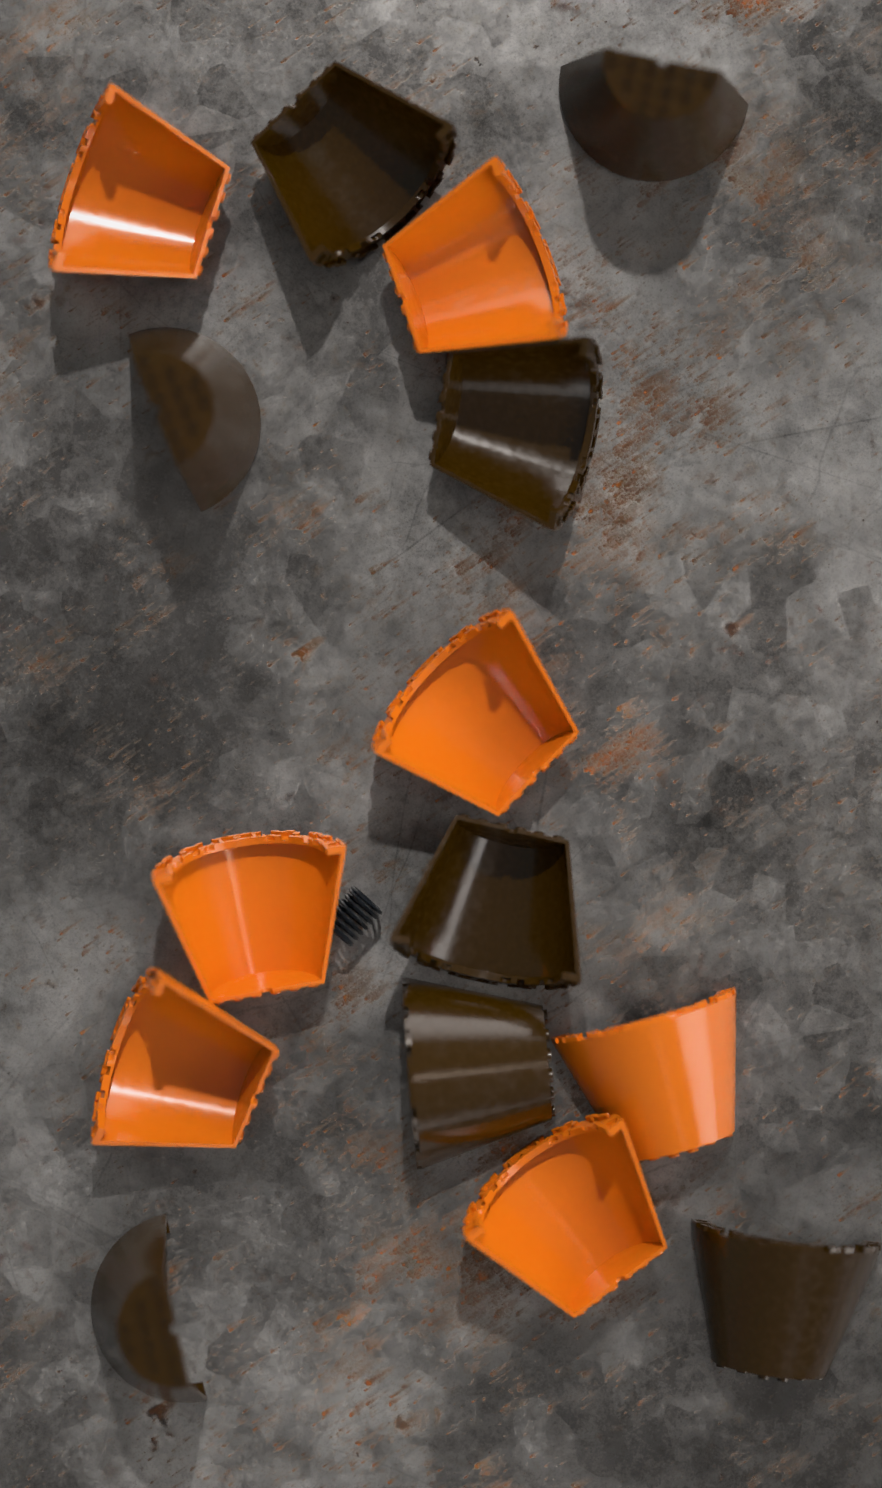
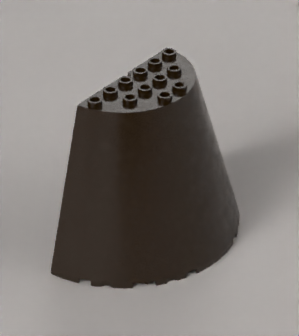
[559,48,748,182]
[251,61,457,268]
[129,327,261,512]
[429,336,603,531]
[389,814,582,990]
[402,978,555,1169]
[91,1213,207,1403]
[691,1218,882,1382]

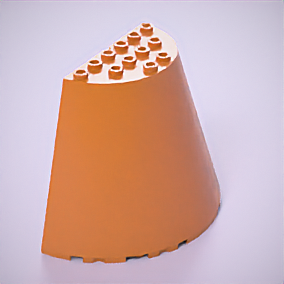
[48,83,231,279]
[382,156,568,354]
[372,608,579,816]
[152,830,346,1005]
[91,967,279,1148]
[551,987,737,1162]
[463,1113,668,1318]

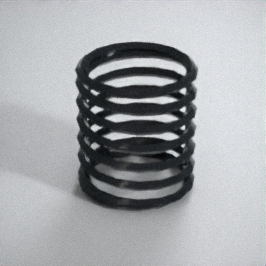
[333,886,382,946]

